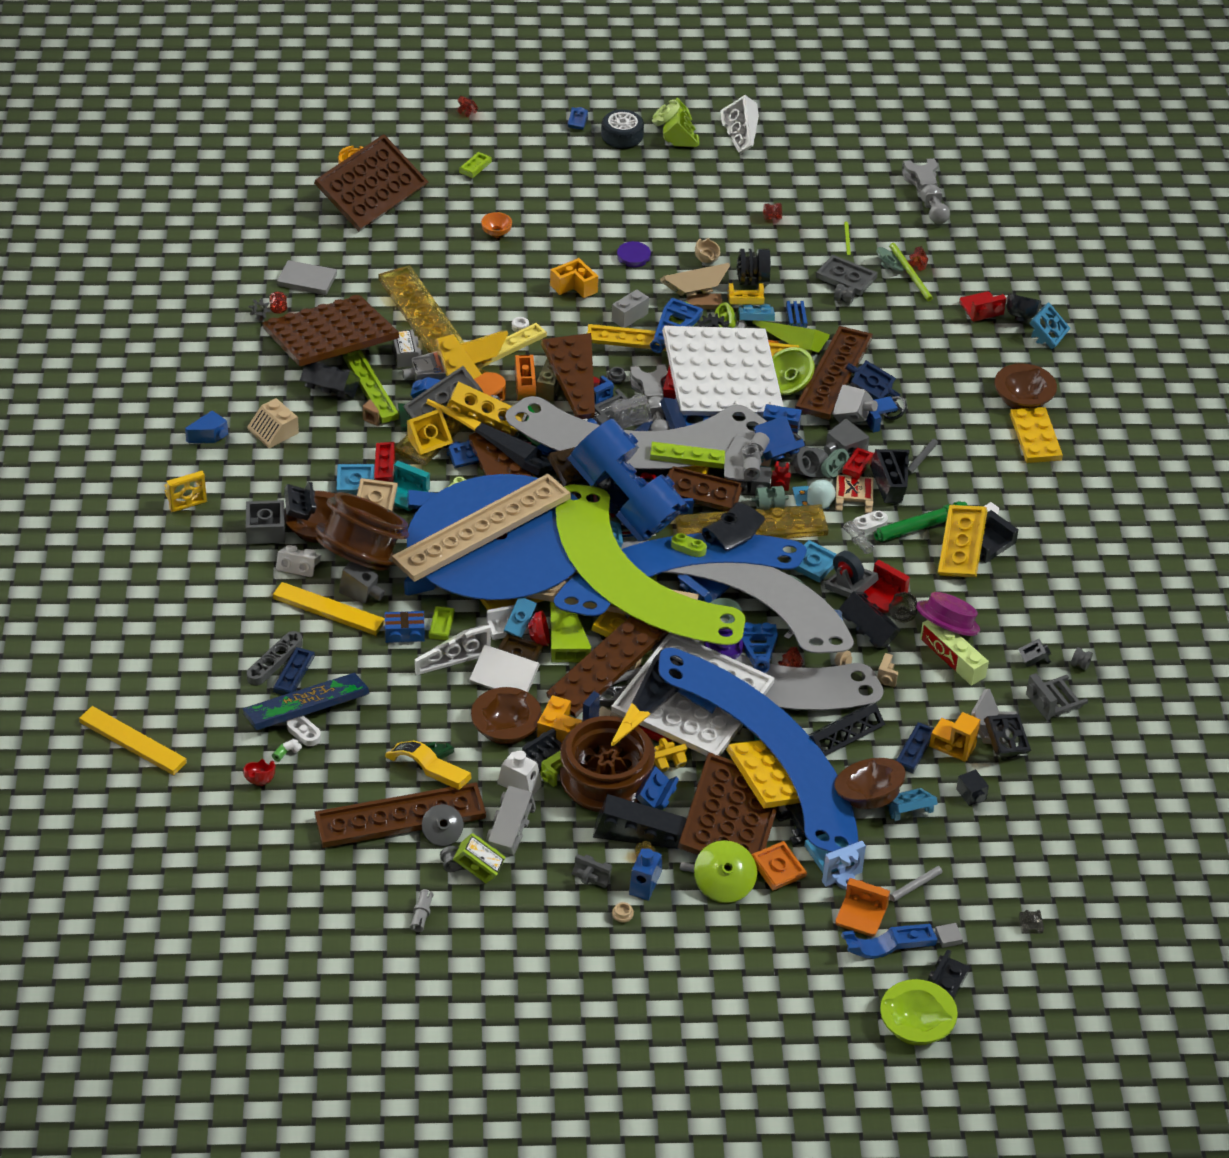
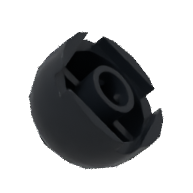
[1006,294,1041,322]

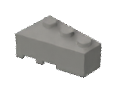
[486,786,536,856]

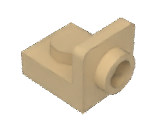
[877,653,898,687]

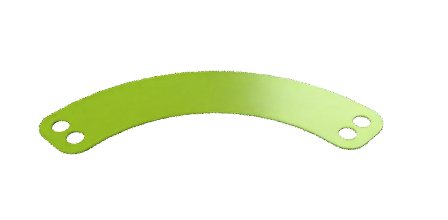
[556,484,745,645]

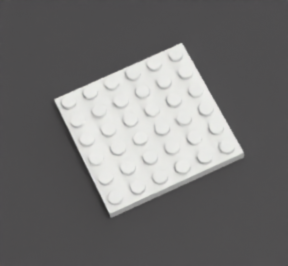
[662,326,784,417]
[611,632,775,756]

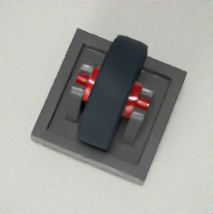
[824,550,879,597]

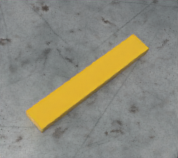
[273,582,385,636]
[79,706,187,776]

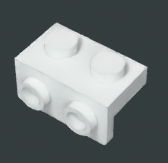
[276,545,321,577]
[487,605,529,640]

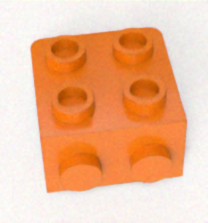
[835,878,890,937]

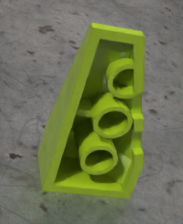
[663,97,699,147]
[752,320,830,355]

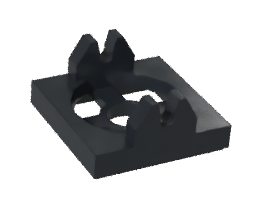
[984,714,1031,760]

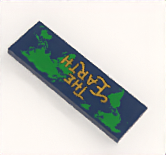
[242,672,369,730]

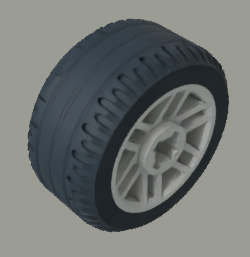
[601,110,644,149]

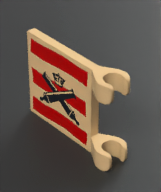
[835,475,874,513]

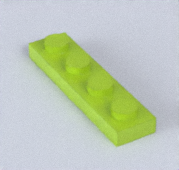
[650,442,725,469]

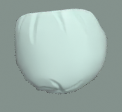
[807,480,836,509]

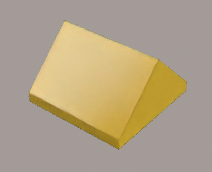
[407,408,453,455]

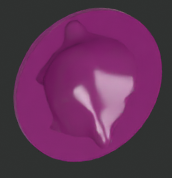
[916,592,980,636]

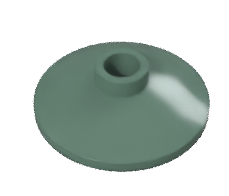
[876,247,904,272]

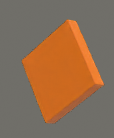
[751,841,807,890]

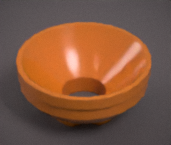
[481,212,512,238]

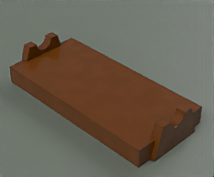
[668,466,742,512]

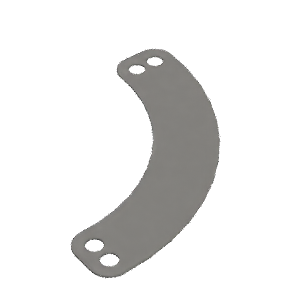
[506,396,767,469]
[621,541,854,653]
[624,614,883,710]

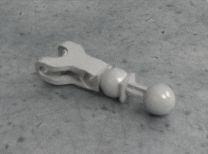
[902,158,950,224]
[630,364,670,431]

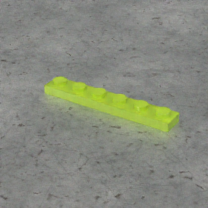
[343,350,399,424]

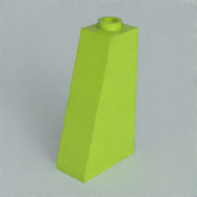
[550,601,591,663]

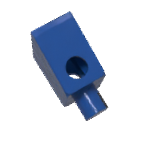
[629,849,662,901]

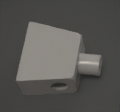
[832,385,878,423]

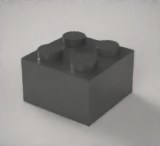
[246,500,285,544]

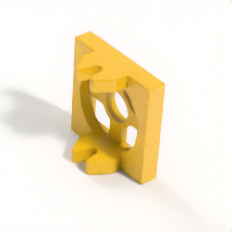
[727,283,765,305]
[164,471,207,512]

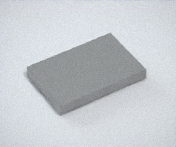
[277,260,337,295]

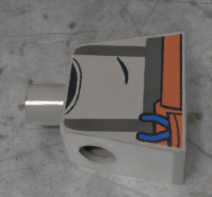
[402,351,446,382]

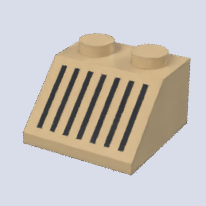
[247,398,299,448]

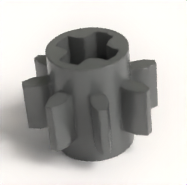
[248,298,271,320]

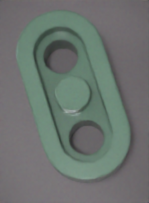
[821,448,849,478]

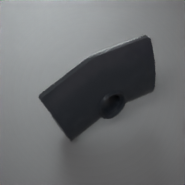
[702,502,765,551]

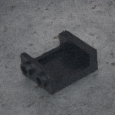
[980,510,1019,563]

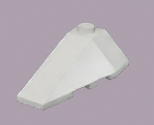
[720,95,759,154]
[415,625,491,675]

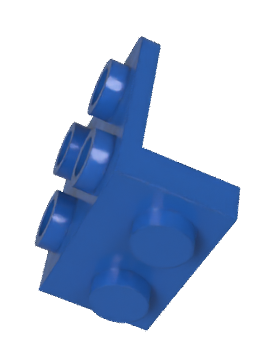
[754,416,805,461]
[677,574,730,603]

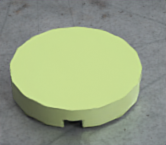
[652,100,680,126]

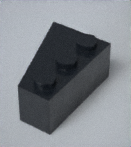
[300,362,361,399]
[870,449,910,503]
[839,591,901,648]

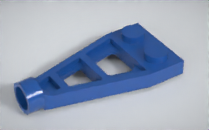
[650,298,703,353]
[742,622,777,673]

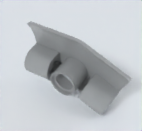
[724,432,770,481]

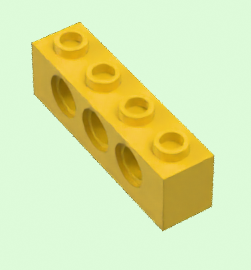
[446,381,525,436]

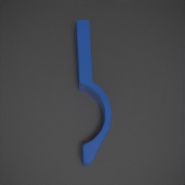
[841,924,938,959]

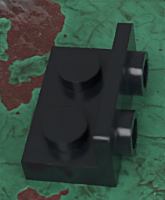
[927,949,970,1000]

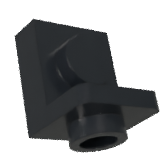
[1019,639,1051,667]

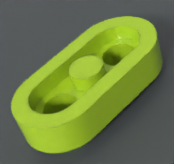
[715,302,737,328]
[671,533,707,557]

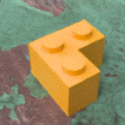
[550,258,598,298]
[537,695,582,743]
[929,712,980,762]

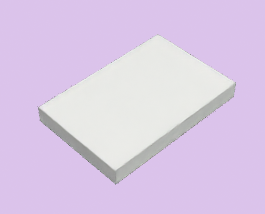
[469,645,540,692]

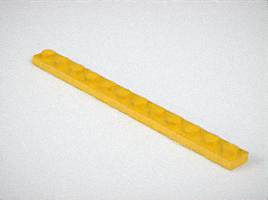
[587,324,799,356]

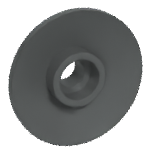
[422,804,463,846]

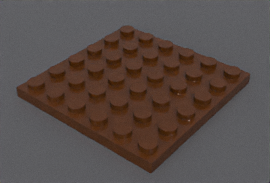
[262,295,400,367]

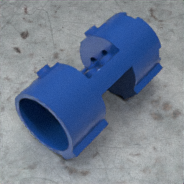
[567,418,687,541]

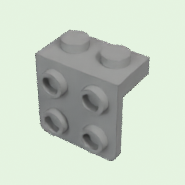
[971,689,1018,744]

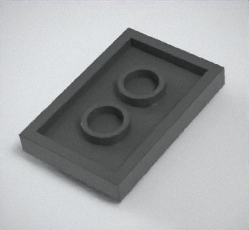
[816,255,878,296]

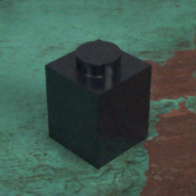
[956,769,989,806]

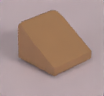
[363,400,380,426]

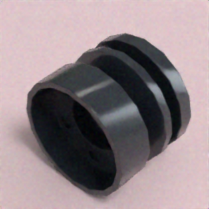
[736,249,771,285]

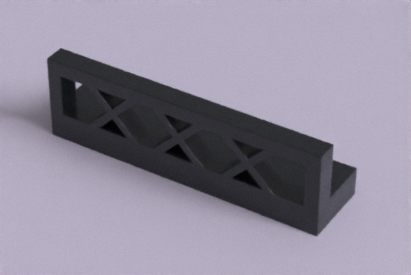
[808,703,886,756]

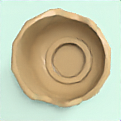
[695,238,720,263]

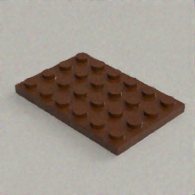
[314,134,428,232]
[677,752,778,874]

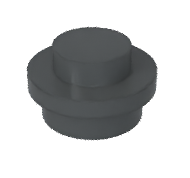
[608,367,626,383]

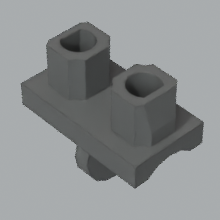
[572,854,612,888]

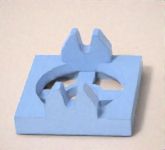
[822,841,866,890]

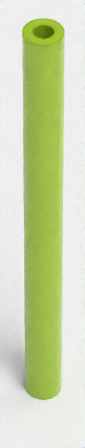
[889,243,933,302]

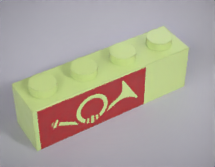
[920,620,989,686]

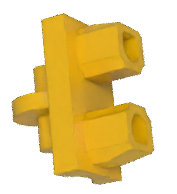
[654,738,687,773]

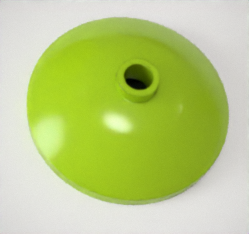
[772,347,815,395]
[694,841,757,903]

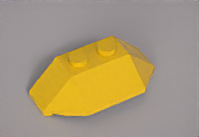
[437,331,508,365]

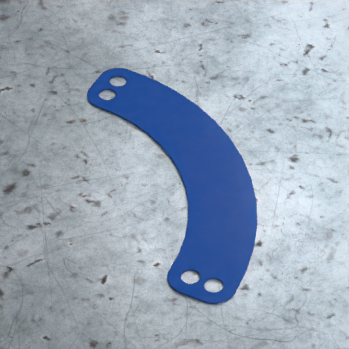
[554,533,807,616]
[658,648,858,852]

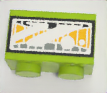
[453,833,506,883]

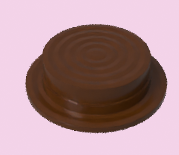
[994,363,1057,409]
[284,491,335,543]
[471,687,542,745]
[835,758,906,809]

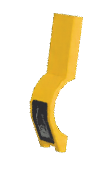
[385,741,471,790]

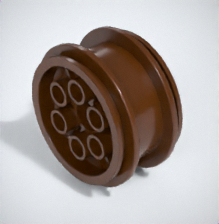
[315,492,409,570]
[560,716,655,812]

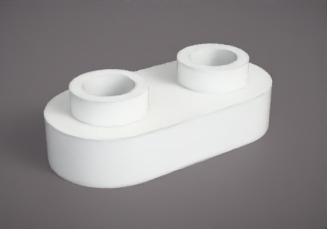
[853,511,888,535]
[287,716,321,746]

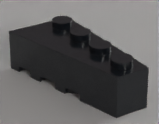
[593,794,686,849]

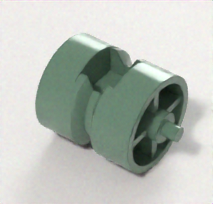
[751,486,789,512]

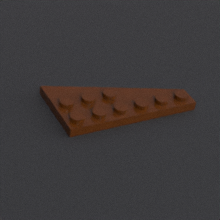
[541,333,595,419]
[469,432,534,477]

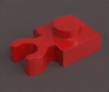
[770,461,791,491]

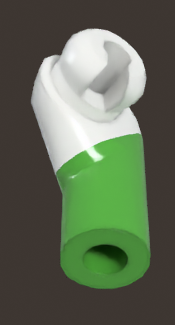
[272,739,302,762]

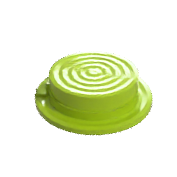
[880,979,958,1046]

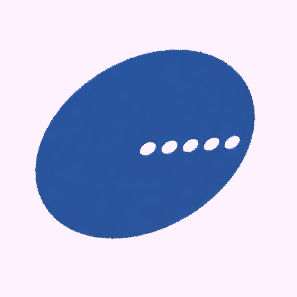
[407,474,578,600]

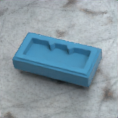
[503,597,537,638]

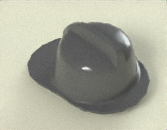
[790,447,828,477]

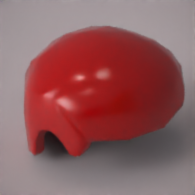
[243,759,276,786]

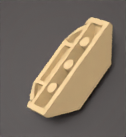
[660,263,730,297]

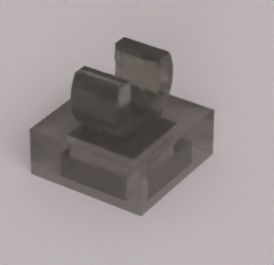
[1019,910,1044,934]

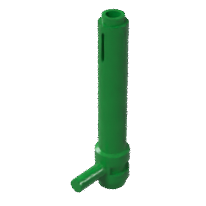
[874,501,968,542]

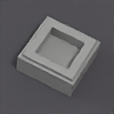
[935,923,963,948]

